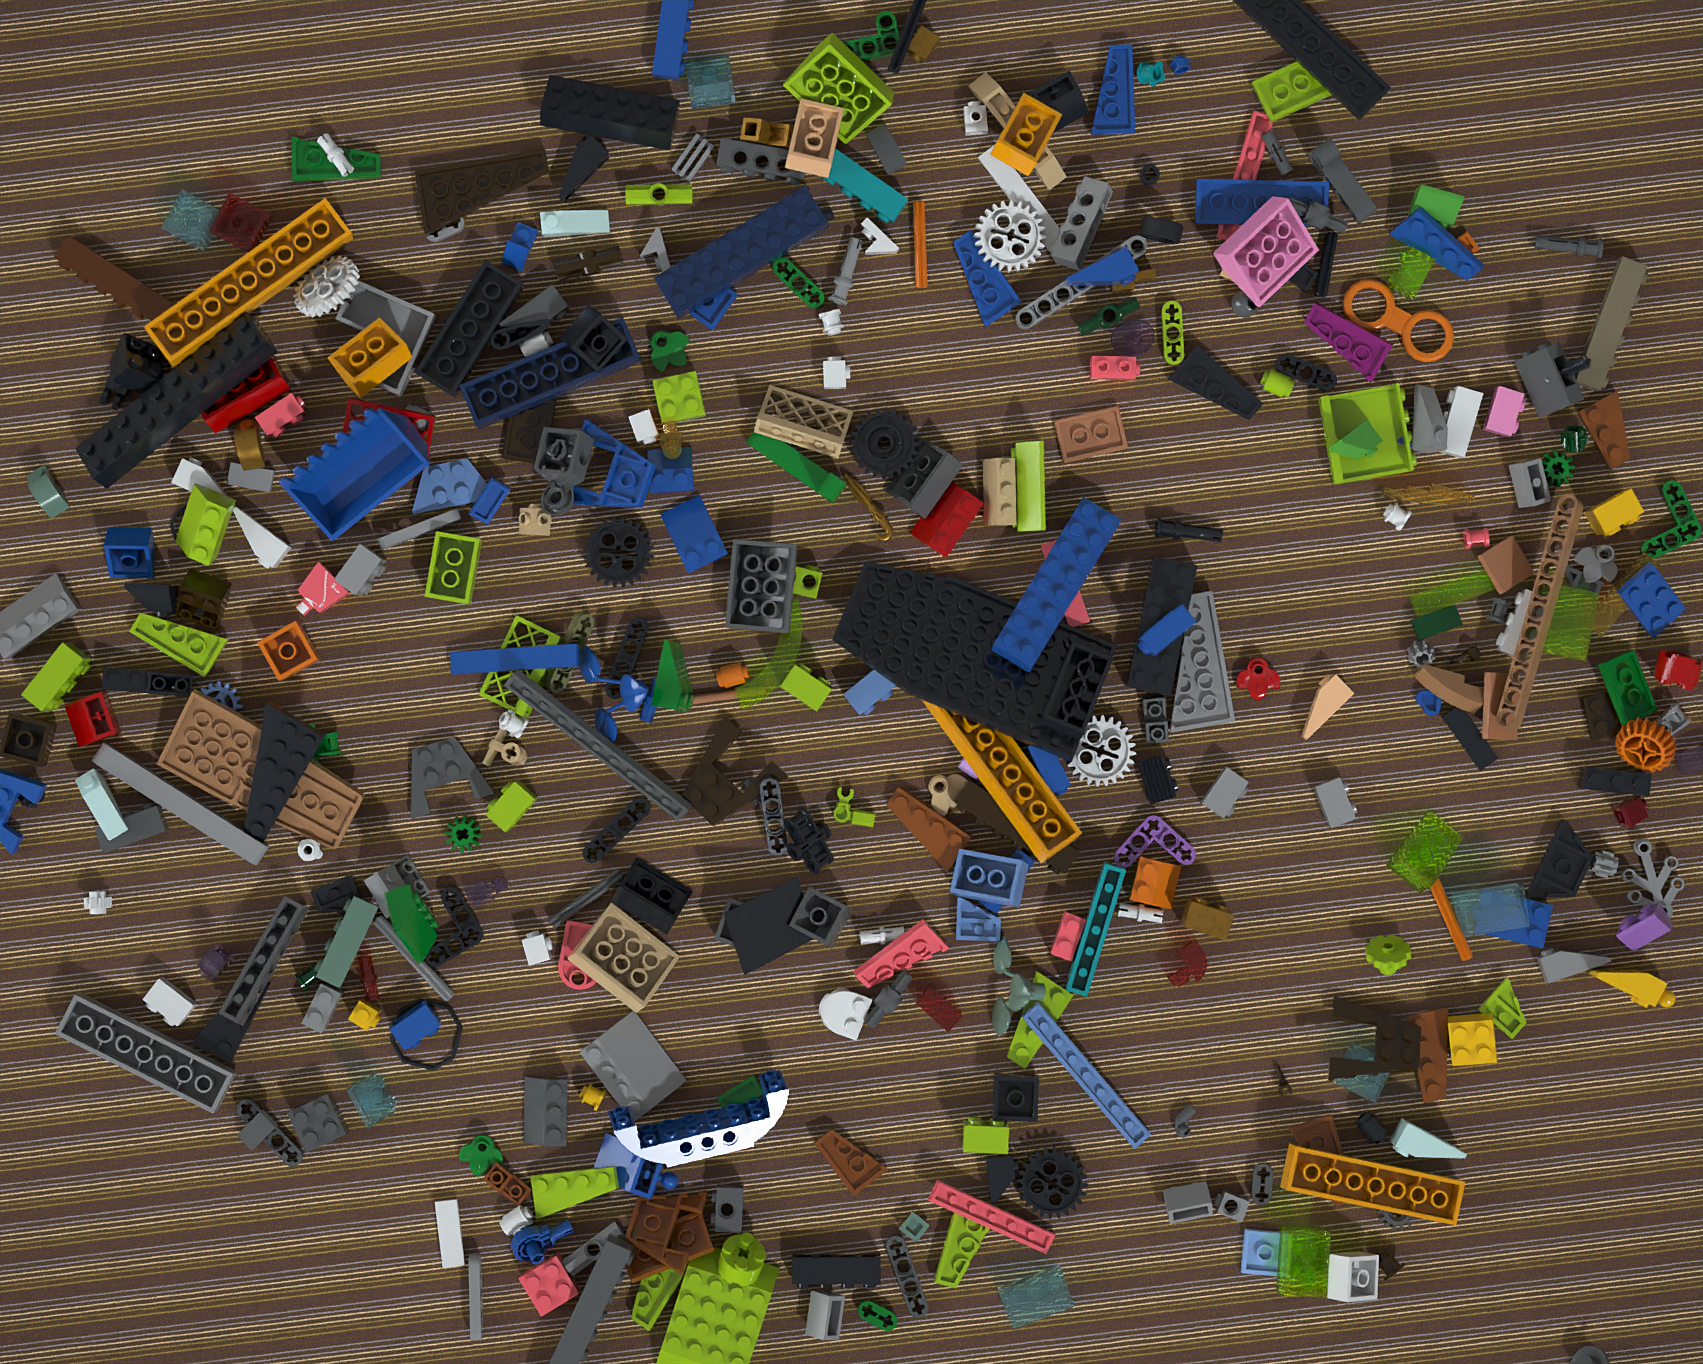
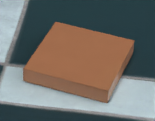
[1477,535,1535,595]

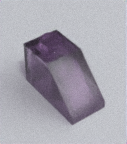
[197,944,234,980]

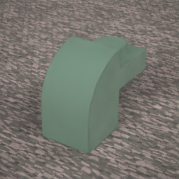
[26,464,70,519]

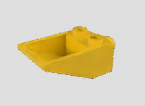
[1587,969,1675,1008]

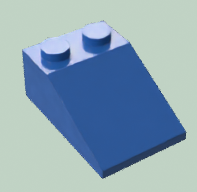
[1064,247,1139,286]
[660,495,729,574]
[1474,889,1553,948]

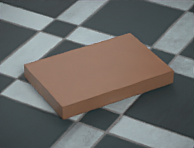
[1054,405,1128,463]
[1482,672,1520,740]

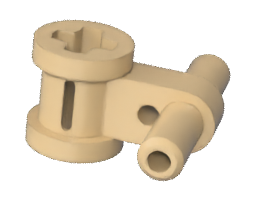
[483,728,527,766]

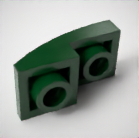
[1411,605,1463,641]

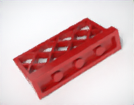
[343,397,436,470]

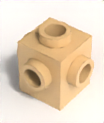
[519,504,552,536]

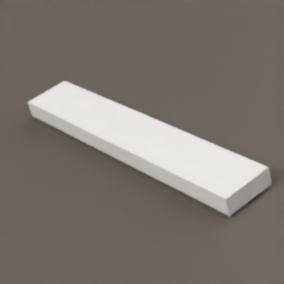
[978,145,1072,254]

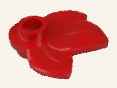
[1236,657,1280,701]

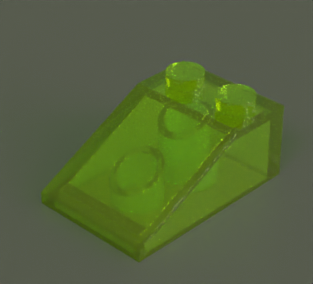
[1542,585,1599,661]
[1386,810,1463,893]

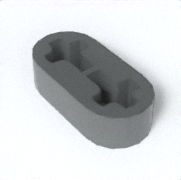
[1251,1162,1273,1206]

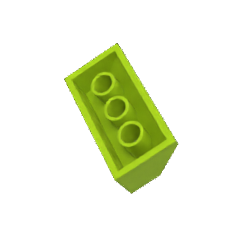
[1011,441,1046,532]

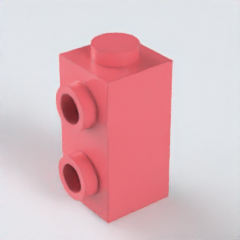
[1090,356,1140,381]
[255,393,307,438]

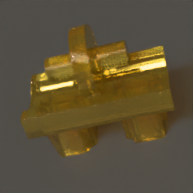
[660,421,683,459]

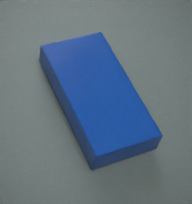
[469,476,511,525]

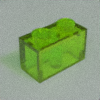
[1388,247,1435,301]

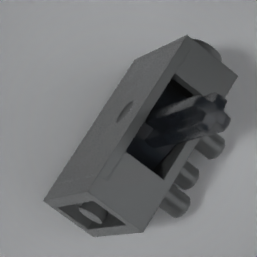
[1515,341,1591,418]

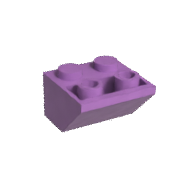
[1616,902,1673,951]

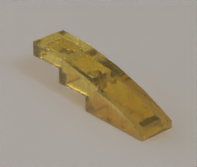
[1379,483,1475,504]
[1584,552,1661,637]

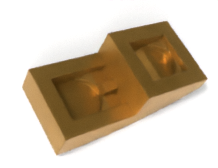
[1111,268,1156,293]

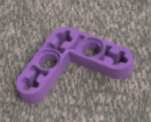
[1113,815,1196,868]

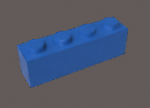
[652,0,694,81]

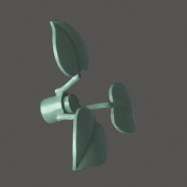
[992,935,1046,1037]

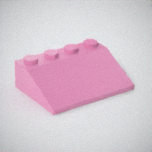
[1213,196,1319,307]

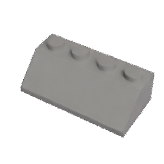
[0,573,82,659]

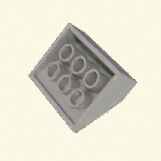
[580,1011,687,1122]

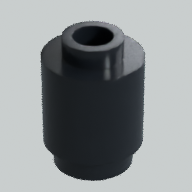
[1355,1110,1388,1144]

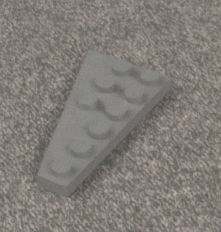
[1169,591,1235,733]

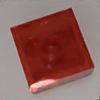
[209,192,273,253]

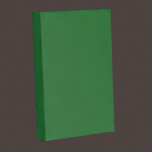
[1597,649,1658,726]

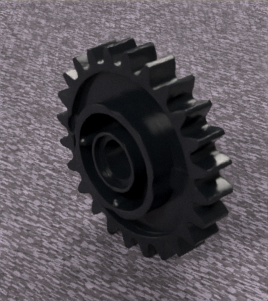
[849,408,921,479]

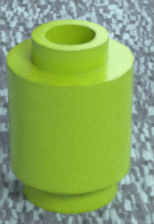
[1260,369,1295,398]

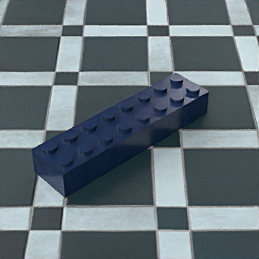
[654,186,829,319]
[459,317,642,430]

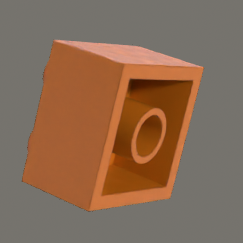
[257,621,321,681]

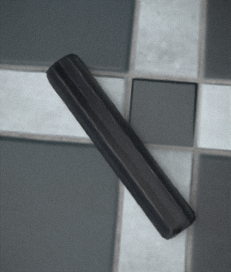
[1315,232,1338,297]

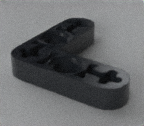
[425,886,484,967]

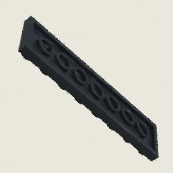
[1232,0,1391,121]

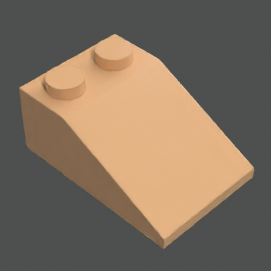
[785,98,844,178]

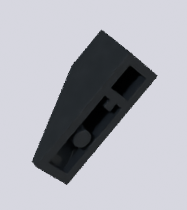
[559,135,611,203]

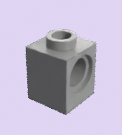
[1214,1189,1250,1222]

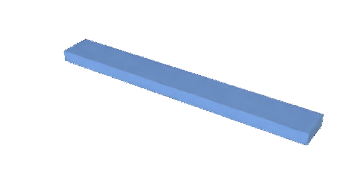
[1021,1001,1151,1149]

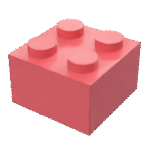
[518,1252,581,1316]

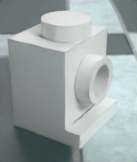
[964,101,988,136]

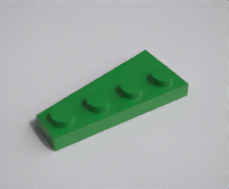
[292,137,382,182]

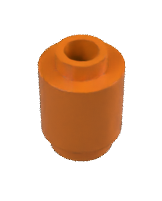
[716,661,750,688]

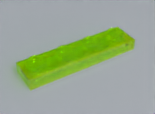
[1409,569,1496,618]

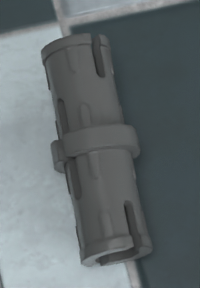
[1261,129,1293,175]

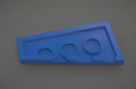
[1091,44,1135,135]
[1389,206,1484,281]
[953,230,1022,328]

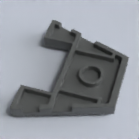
[411,737,494,819]

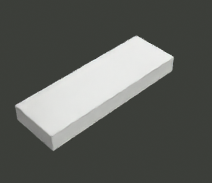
[435,1198,465,1268]

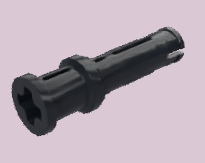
[1155,518,1223,543]

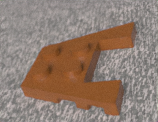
[625,1192,708,1275]

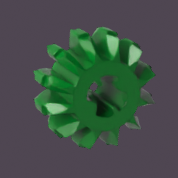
[1542,450,1575,488]
[445,815,483,853]

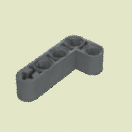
[1308,138,1377,224]

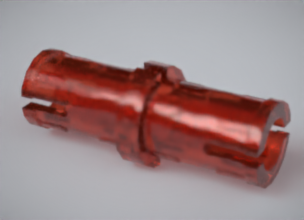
[358,955,380,1001]

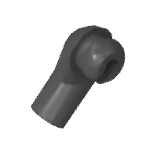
[1175,1104,1196,1138]

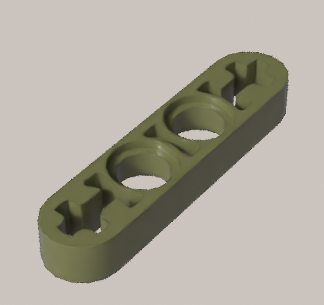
[544,611,594,693]

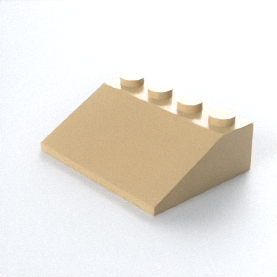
[567,903,680,1013]

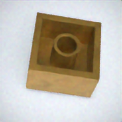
[1180,897,1234,941]

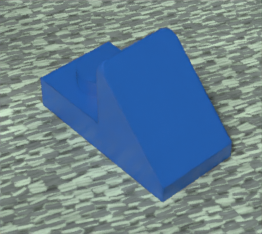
[502,222,539,272]

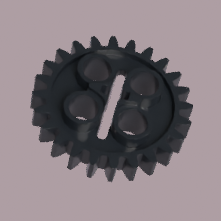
[583,517,655,588]
[1016,1146,1088,1219]

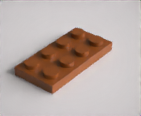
[624,1212,715,1283]

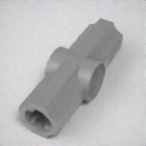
[562,1221,626,1276]

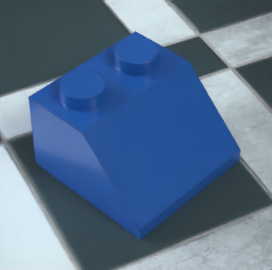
[648,447,695,494]
[104,527,155,578]

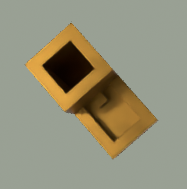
[740,117,794,148]
[234,418,265,471]

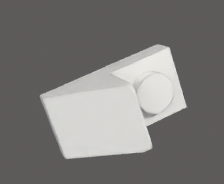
[861,218,899,255]

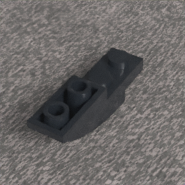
[102,667,194,697]

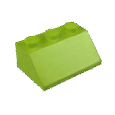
[176,483,236,566]

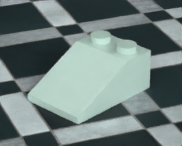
[1389,1117,1467,1158]

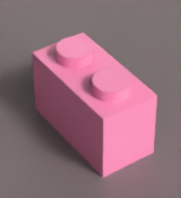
[1482,386,1526,437]

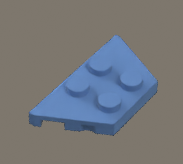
[412,458,487,515]

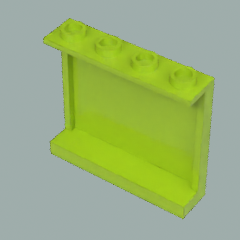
[1318,383,1417,485]

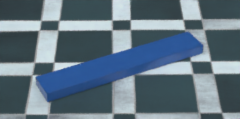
[450,644,579,675]

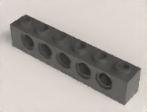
[218,896,309,1026]

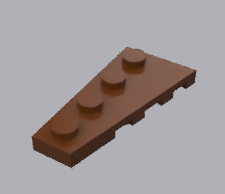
[887,786,973,872]
[1404,1007,1448,1103]
[1289,1114,1346,1206]

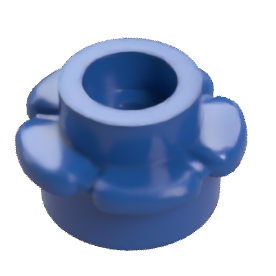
[1170,55,1191,75]

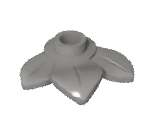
[1574,544,1617,583]

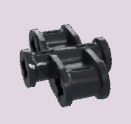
[784,808,834,874]

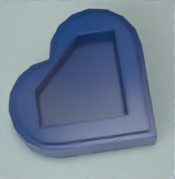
[1415,690,1442,716]

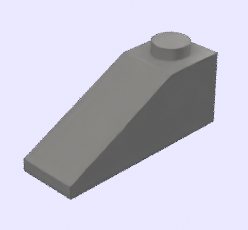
[1412,385,1448,454]
[1536,947,1612,983]

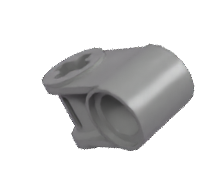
[1653,702,1691,736]

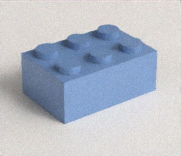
[950,849,1029,908]

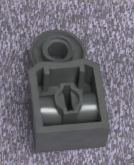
[534,427,594,516]

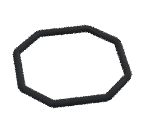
[390,998,463,1070]

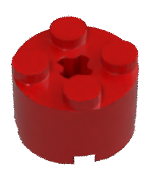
[1653,649,1703,691]

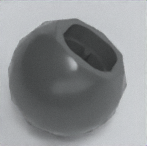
[1231,290,1258,318]

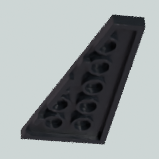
[244,700,326,843]

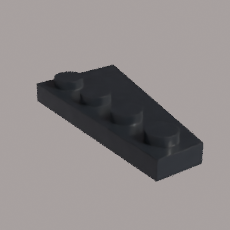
[1168,346,1264,420]
[191,982,271,1063]

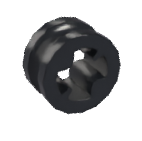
[1139,164,1160,186]

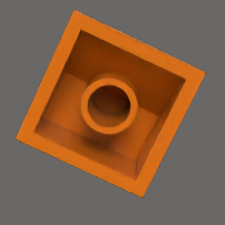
[1128,856,1182,909]

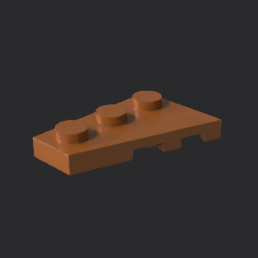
[1577,390,1630,470]
[813,1129,888,1196]

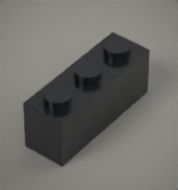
[1578,766,1652,796]

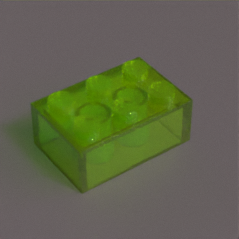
[1276,1225,1331,1297]

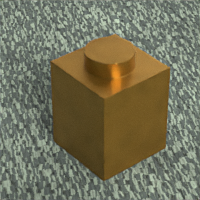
[907,25,940,63]

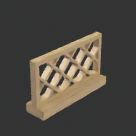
[754,385,853,458]

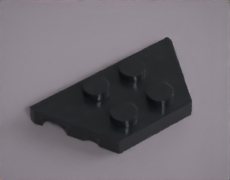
[1525,819,1594,898]

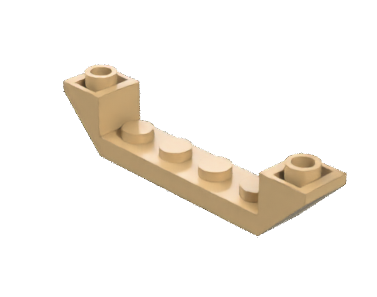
[968,72,1067,191]

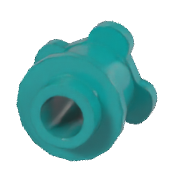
[1136,61,1165,86]

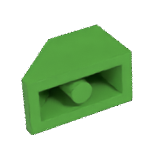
[1329,420,1383,460]

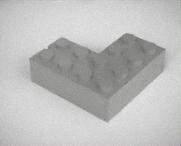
[335,280,437,397]

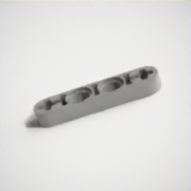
[378,509,461,550]
[469,1255,483,1341]

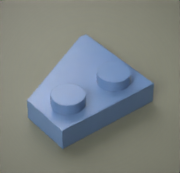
[956,897,1001,941]

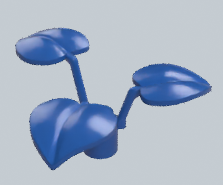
[579,645,648,743]

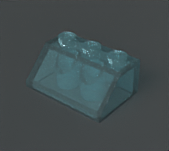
[1452,882,1530,937]
[998,1264,1075,1329]

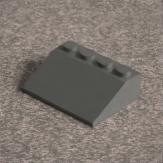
[725,539,798,633]

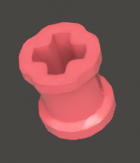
[1463,528,1490,549]

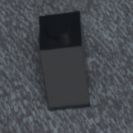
[986,1153,1019,1203]

